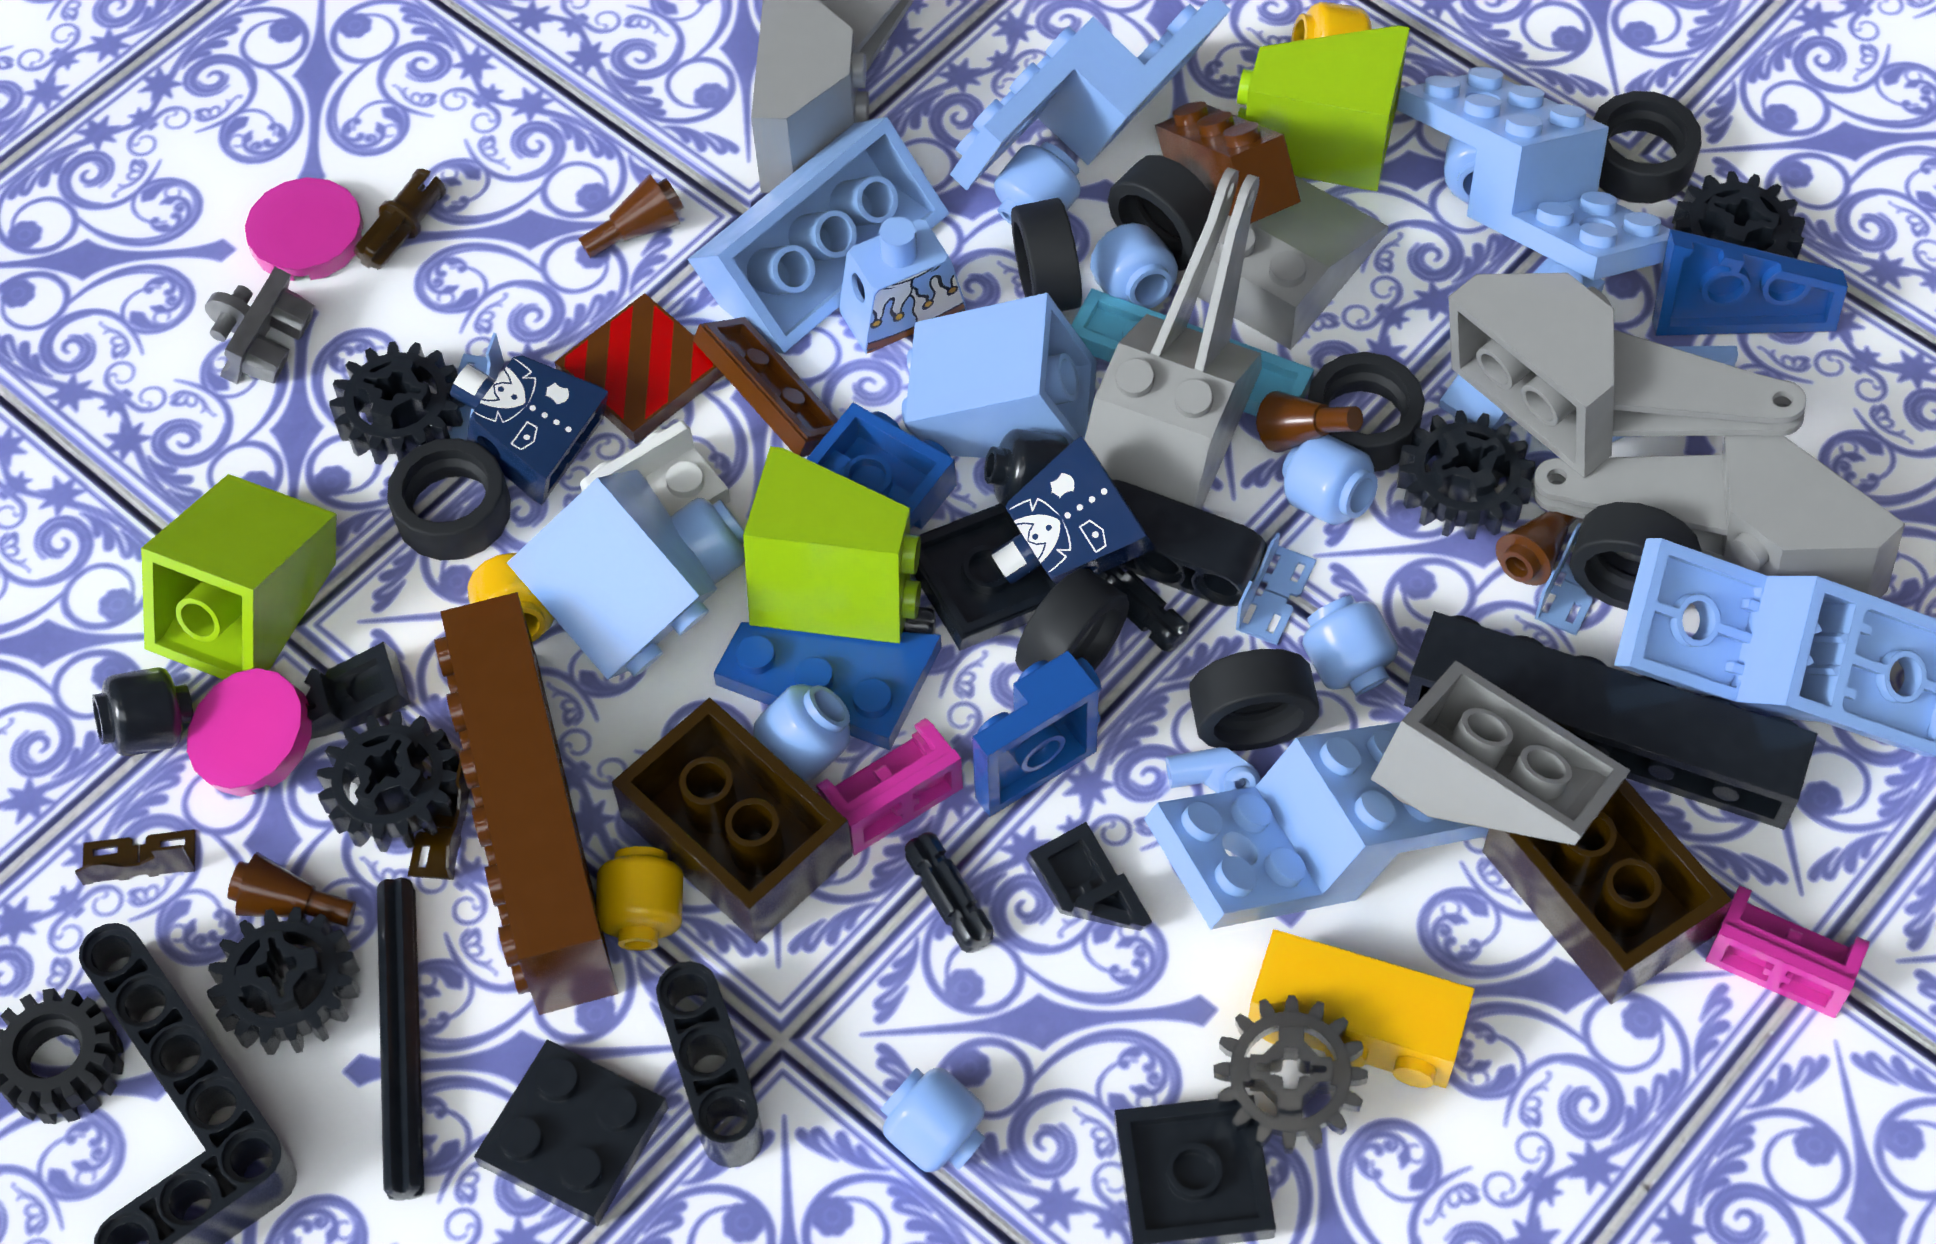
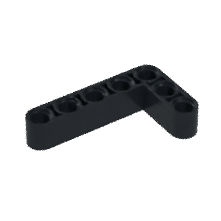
[79,923,297,1244]

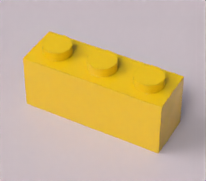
[1248,929,1475,1088]

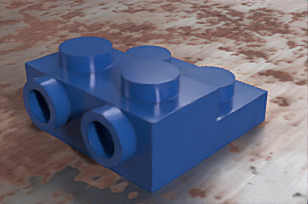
[806,402,957,530]
[972,651,1102,817]

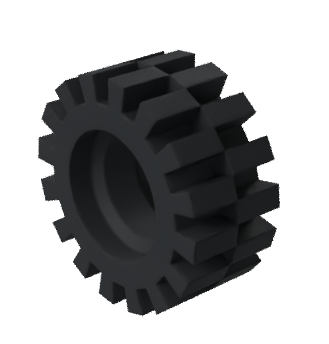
[0,988,124,1124]

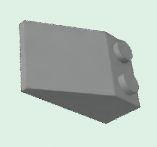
[1198,175,1389,350]
[1371,661,1630,845]

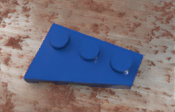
[1652,229,1848,336]
[713,622,942,751]

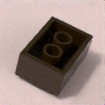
[611,697,852,943]
[1482,748,1732,1005]

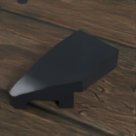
[304,642,411,739]
[1026,822,1152,931]

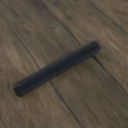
[377,877,424,1201]

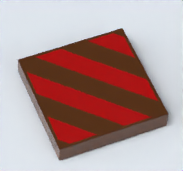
[554,293,723,444]

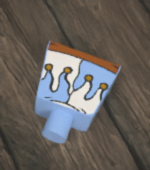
[839,217,966,354]

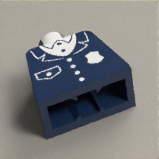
[450,355,608,505]
[991,436,1155,585]

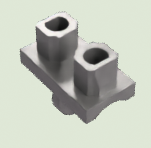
[204,267,315,385]

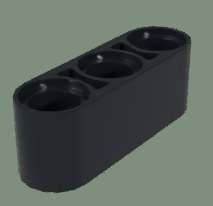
[1112,480,1267,607]
[656,961,764,1168]

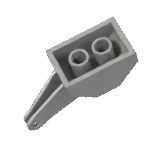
[751,0,914,193]
[1085,167,1262,510]
[1449,273,1806,478]
[1534,435,1905,598]

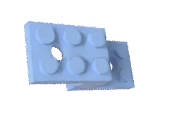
[950,0,1231,190]
[1397,67,1670,281]
[1614,538,1936,757]
[1144,722,1489,930]

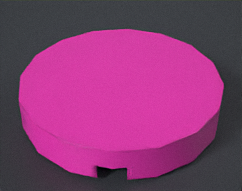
[245,177,364,281]
[187,668,312,797]

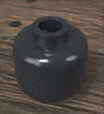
[984,429,1070,506]
[92,667,193,756]

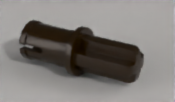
[354,168,446,270]

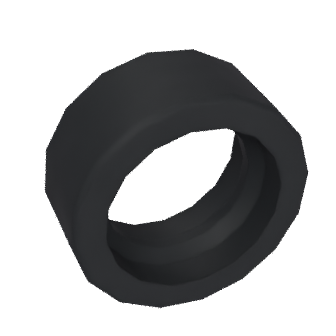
[1593,91,1702,204]
[1108,155,1214,271]
[1011,198,1082,312]
[1308,352,1425,472]
[387,438,511,561]
[1569,502,1702,611]
[1015,568,1129,672]
[1189,649,1319,751]

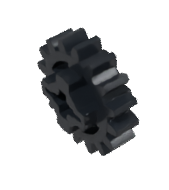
[1672,171,1805,259]
[329,341,466,465]
[1397,410,1536,540]
[317,711,460,852]
[207,907,360,1055]
[1213,995,1368,1154]

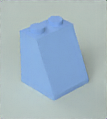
[902,293,1097,458]
[507,469,717,680]

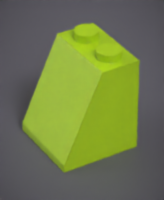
[1237,25,1410,192]
[743,446,921,644]
[141,474,337,680]

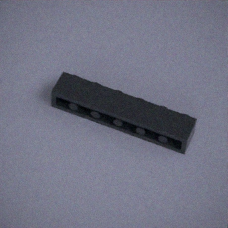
[1404,611,1818,830]

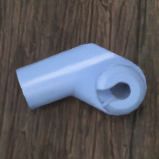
[1165,747,1261,793]

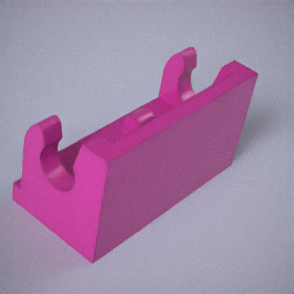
[815,718,963,856]
[1705,885,1870,1019]

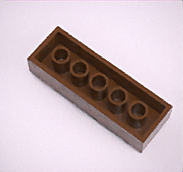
[434,592,618,1015]

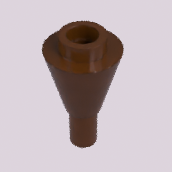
[578,174,684,259]
[1256,391,1363,453]
[1495,511,1577,586]
[227,852,356,927]

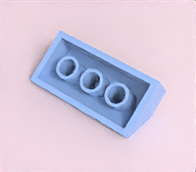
[688,117,950,353]

